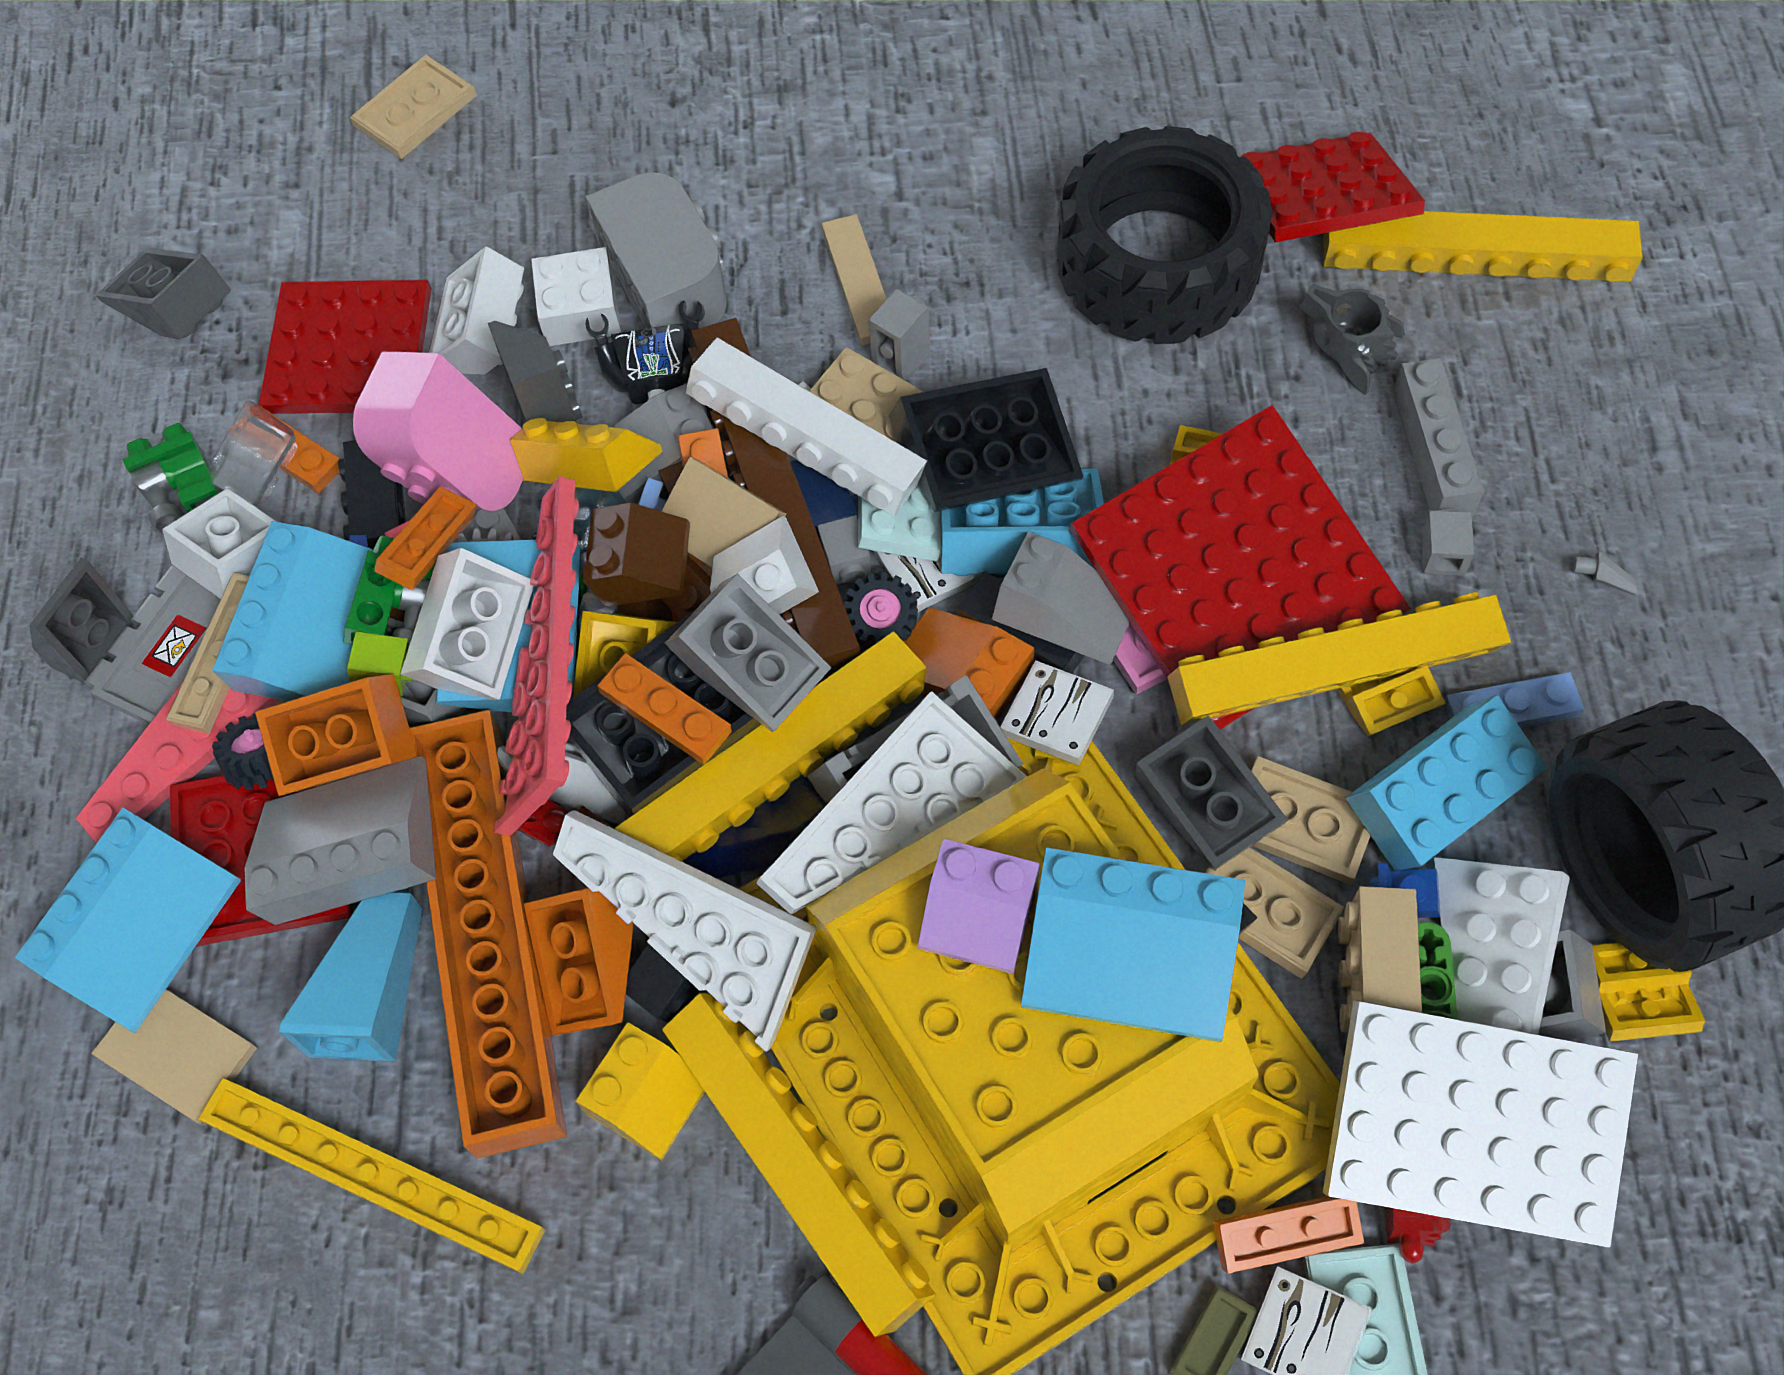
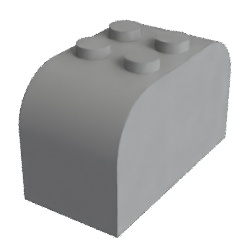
[585,173,727,329]

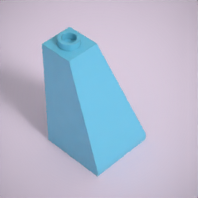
[279,889,422,1062]

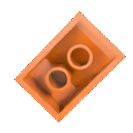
[904,607,1034,722]
[524,888,634,1036]

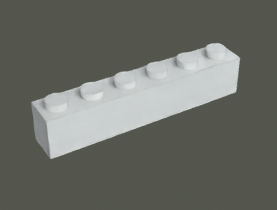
[686,338,927,517]

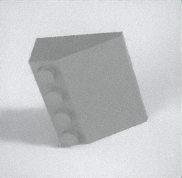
[245,756,436,925]

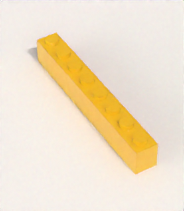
[1323,211,1643,282]
[1167,592,1512,726]
[615,631,927,862]
[662,993,936,1337]

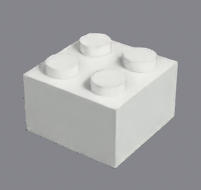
[531,247,621,346]
[162,488,277,599]

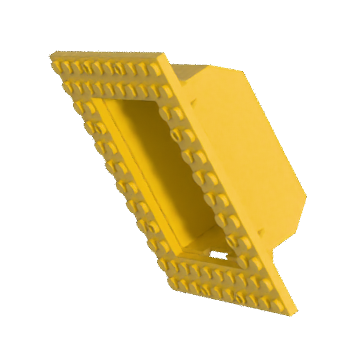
[739,738,1340,1375]

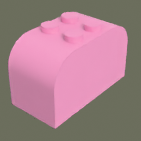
[353,352,523,511]

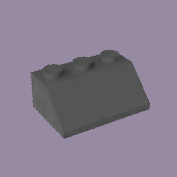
[487,321,583,423]

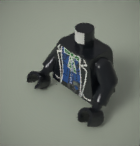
[585,301,705,404]

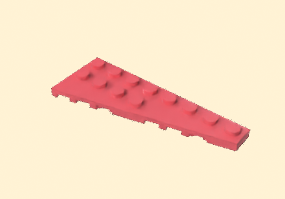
[494,476,579,836]
[76,682,280,843]

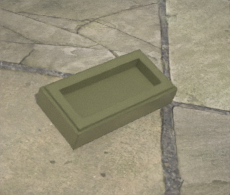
[1169,1285,1260,1375]

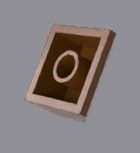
[583,503,690,607]

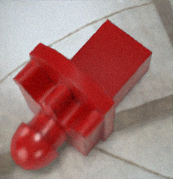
[517,799,569,847]
[1385,1207,1450,1264]

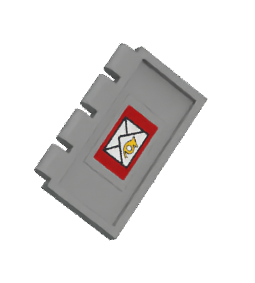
[84,565,221,725]

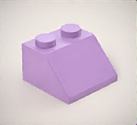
[918,839,1040,974]

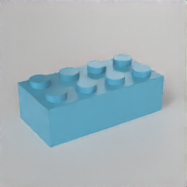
[1345,695,1547,871]

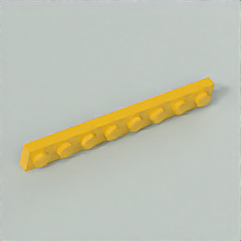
[198,1078,546,1275]

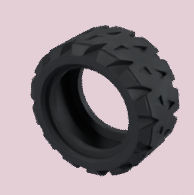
[1057,126,1272,344]
[1549,700,1784,972]

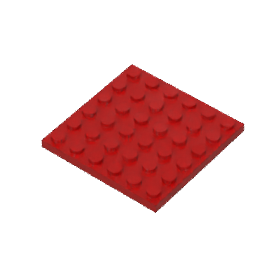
[1069,405,1411,730]

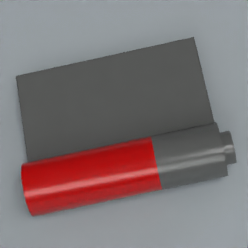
[737,1275,928,1375]

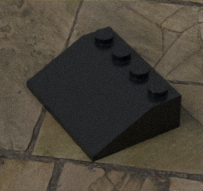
[889,368,1084,512]
[566,611,761,817]

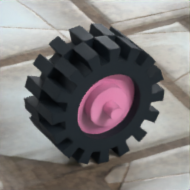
[843,572,918,649]
[212,713,275,790]

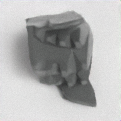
[1298,284,1405,395]

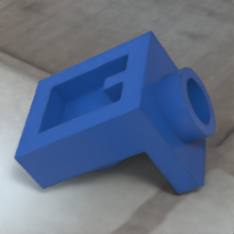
[1371,862,1440,918]

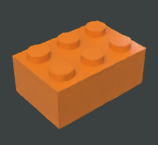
[255,674,417,796]

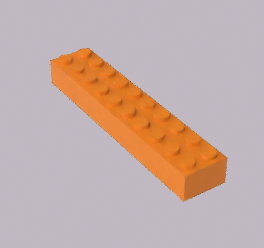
[409,710,568,1159]

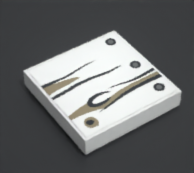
[874,551,982,612]
[1000,660,1114,766]
[1241,1266,1372,1375]

